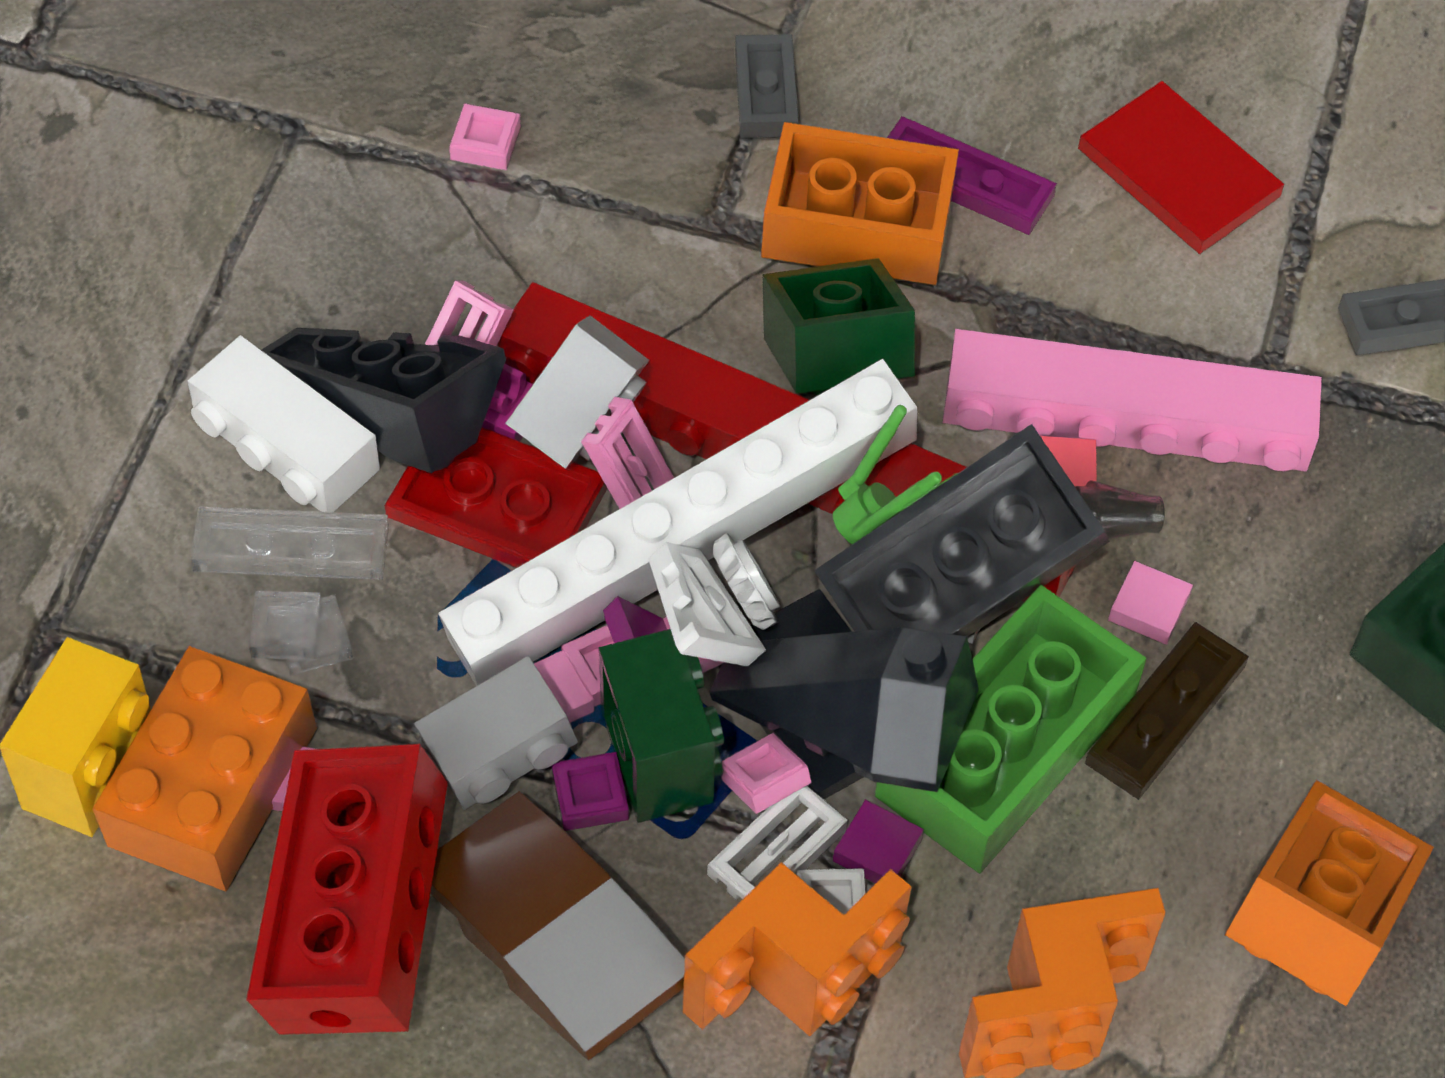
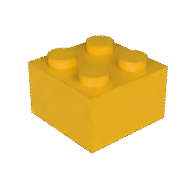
[0,637,151,837]

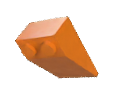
[1225,780,1434,1006]

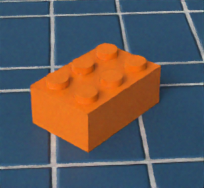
[761,122,959,285]
[93,646,317,892]

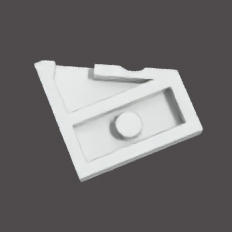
[649,542,766,666]

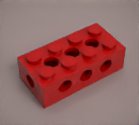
[246,744,448,1035]

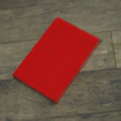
[1078,81,1284,254]
[385,427,608,568]

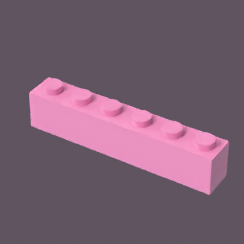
[942,329,1322,472]

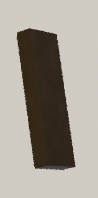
[1085,622,1249,800]

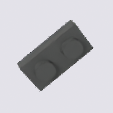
[735,34,798,138]
[1338,279,1445,356]

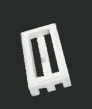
[707,786,848,900]

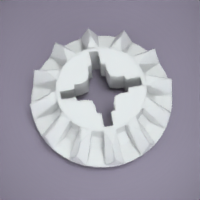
[713,533,780,630]

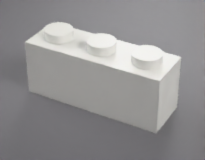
[188,335,380,517]

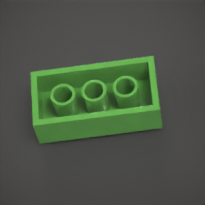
[875,585,1147,874]

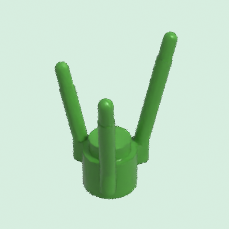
[833,405,958,544]

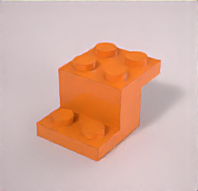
[682,862,912,1036]
[959,888,1166,1078]

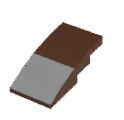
[430,791,685,1061]

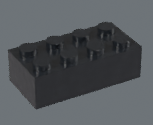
[814,424,1110,637]

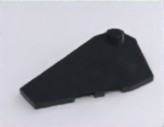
[261,327,506,473]
[709,627,979,792]

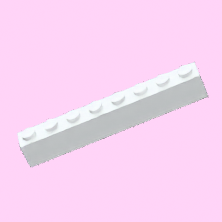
[438,359,917,686]

